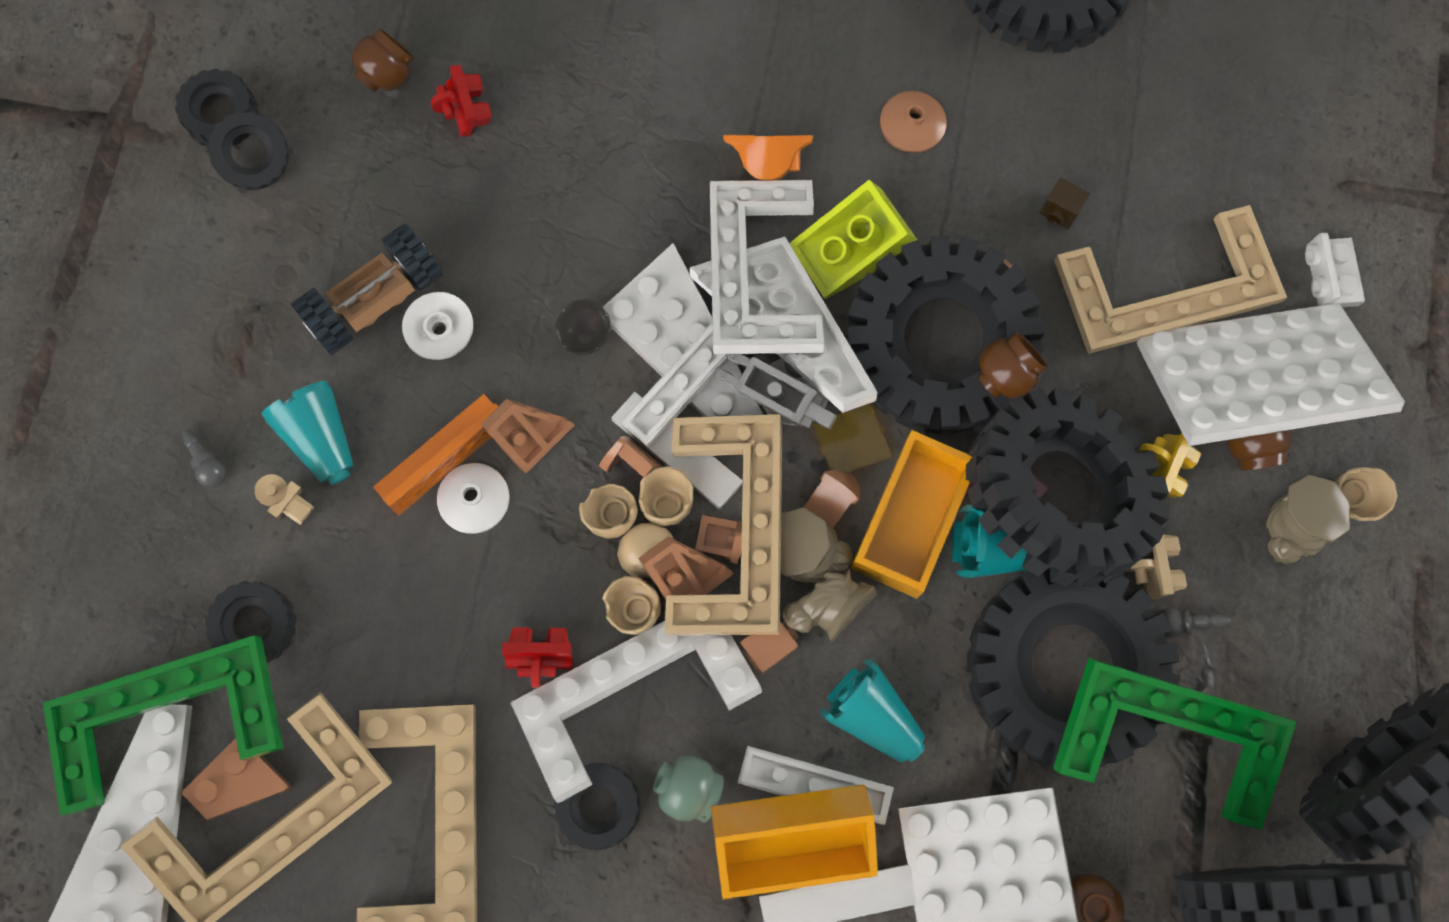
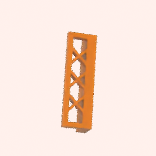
[373,394,499,516]

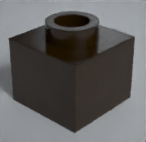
[1039,177,1090,229]

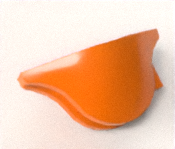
[723,135,813,181]

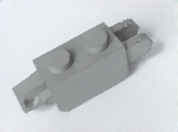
[714,354,837,430]

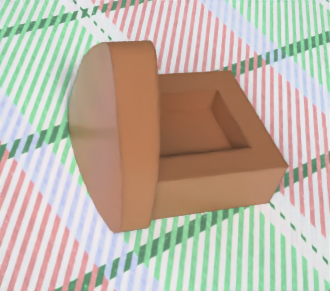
[599,436,662,477]
[803,470,861,528]
[695,515,742,564]

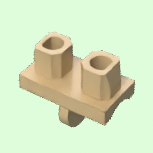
[254,474,314,525]
[1126,534,1187,600]

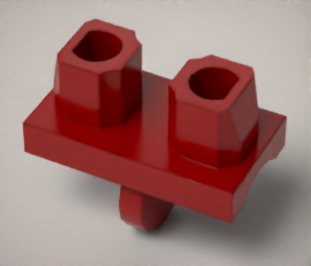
[431,65,491,137]
[502,627,573,688]

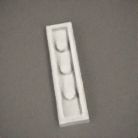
[620,322,728,448]
[611,392,743,510]
[737,746,894,825]
[759,864,917,922]

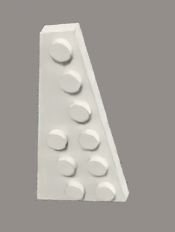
[690,237,878,413]
[598,244,763,417]
[49,705,192,922]

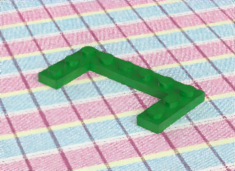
[43,635,284,816]
[1053,658,1297,830]

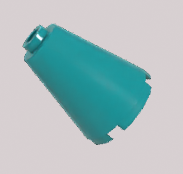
[261,381,354,486]
[951,504,1027,578]
[820,659,925,763]

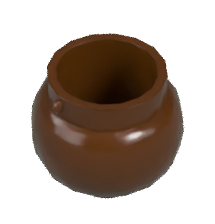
[352,28,414,92]
[978,332,1047,399]
[1226,430,1292,470]
[1071,873,1125,922]

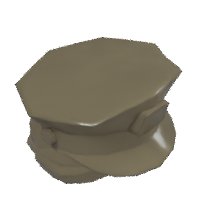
[1266,475,1350,564]
[780,507,853,583]
[782,569,877,643]

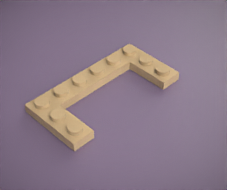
[1054,205,1287,354]
[665,414,782,636]
[121,692,392,922]
[357,704,477,922]

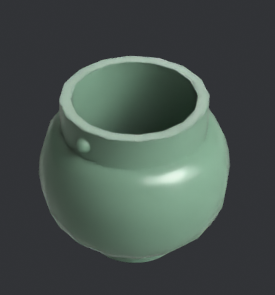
[653,755,724,823]

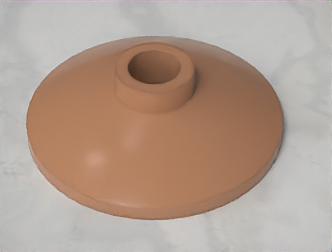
[880,91,947,153]

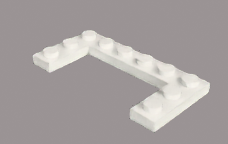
[710,180,824,354]
[510,621,762,803]

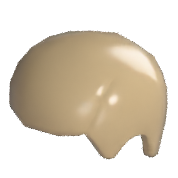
[639,466,694,526]
[1335,467,1398,521]
[579,484,638,539]
[617,523,673,578]
[602,576,661,635]

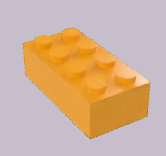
[850,430,972,599]
[711,784,878,899]

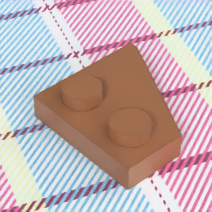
[480,399,575,473]
[638,537,733,601]
[181,738,293,820]

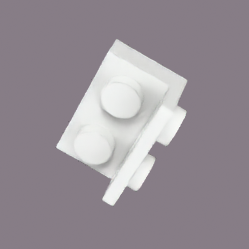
[1305,233,1365,308]

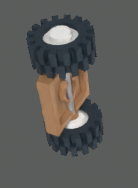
[290,223,443,356]

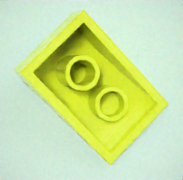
[789,179,917,299]

